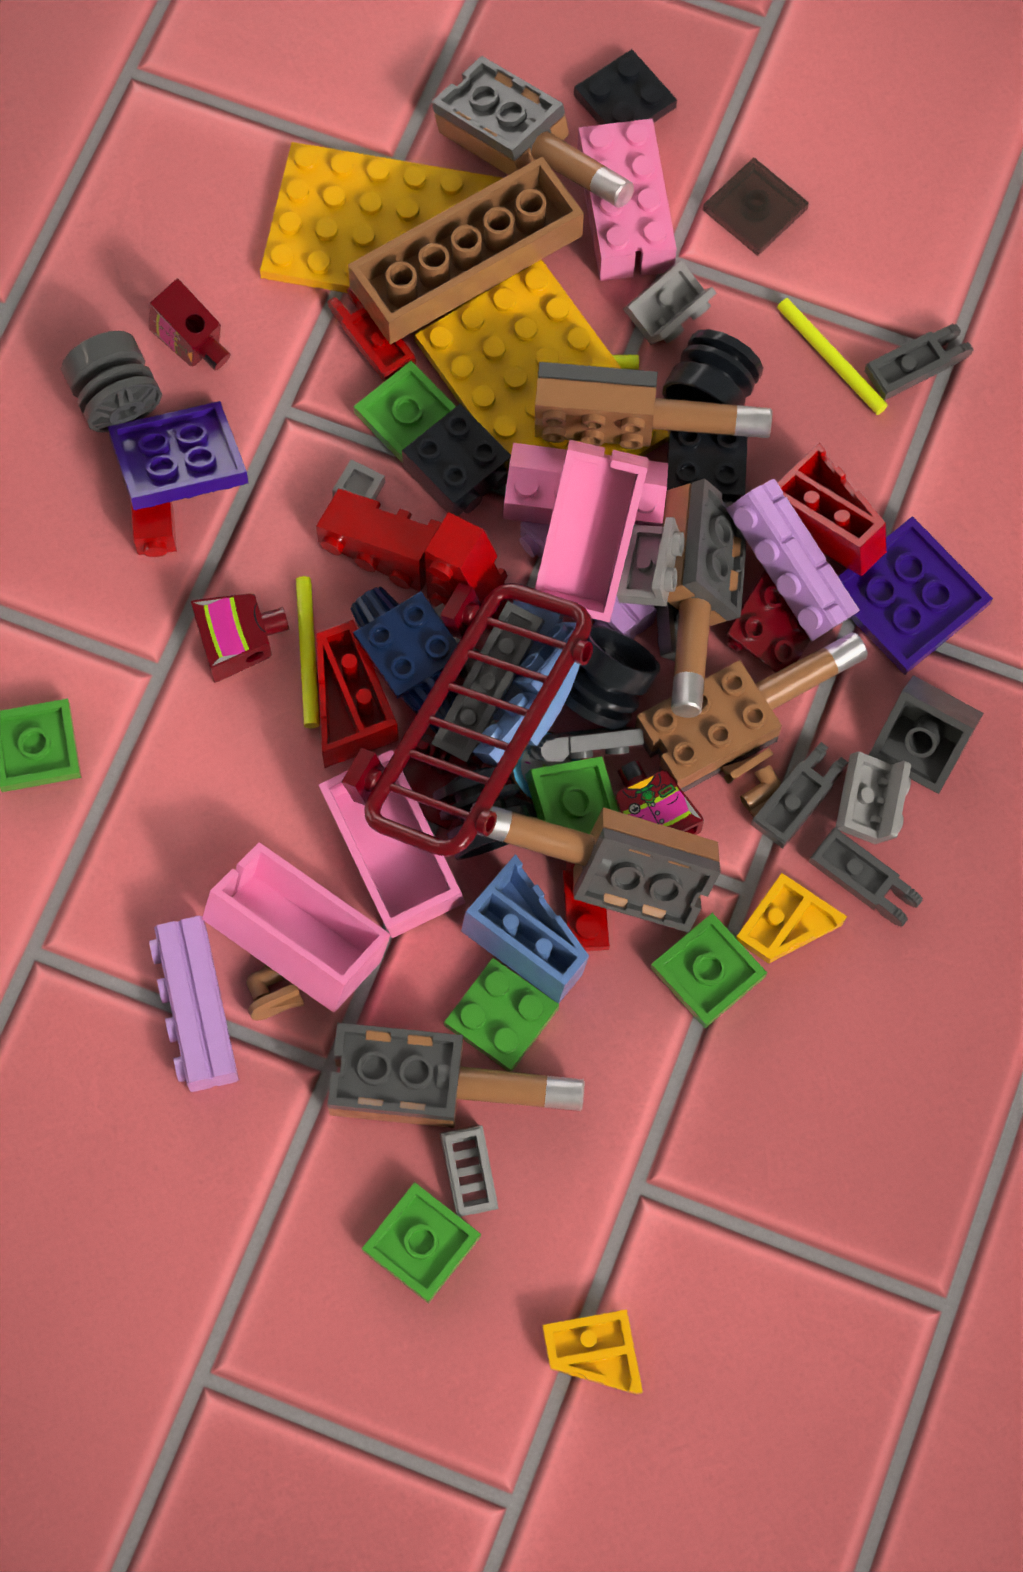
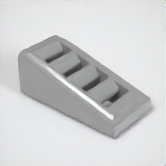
[439,1125,499,1217]

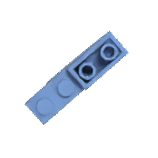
[473,622,580,765]

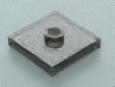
[703,157,809,256]

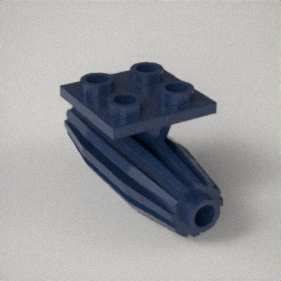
[350,587,458,734]

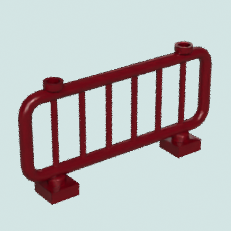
[341,583,593,857]

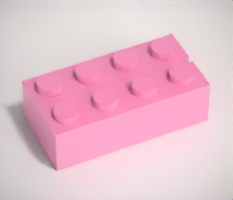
[577,119,677,281]
[534,440,648,623]
[319,750,466,938]
[202,842,391,1013]

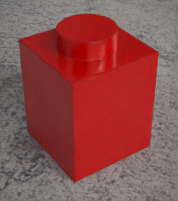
[131,502,177,557]

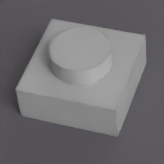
[332,459,385,500]

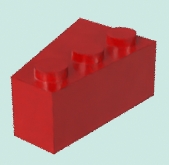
[777,442,887,577]
[316,488,442,592]
[425,512,515,631]
[316,620,399,768]

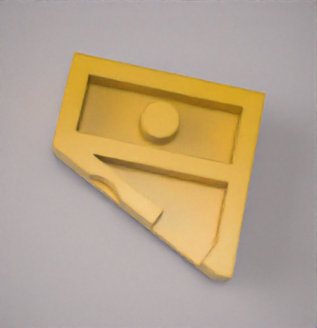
[736,873,847,964]
[542,1309,643,1395]

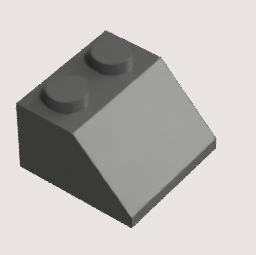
[869,675,984,794]

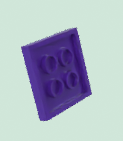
[108,401,249,510]
[838,516,993,675]

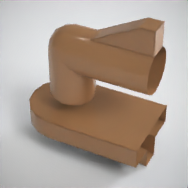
[721,748,781,818]
[246,964,304,1021]

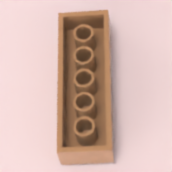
[348,156,584,345]

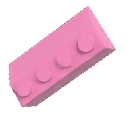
[503,443,668,527]

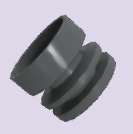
[61,331,162,432]

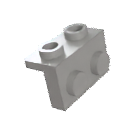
[623,260,717,345]
[617,517,685,607]
[835,751,911,844]

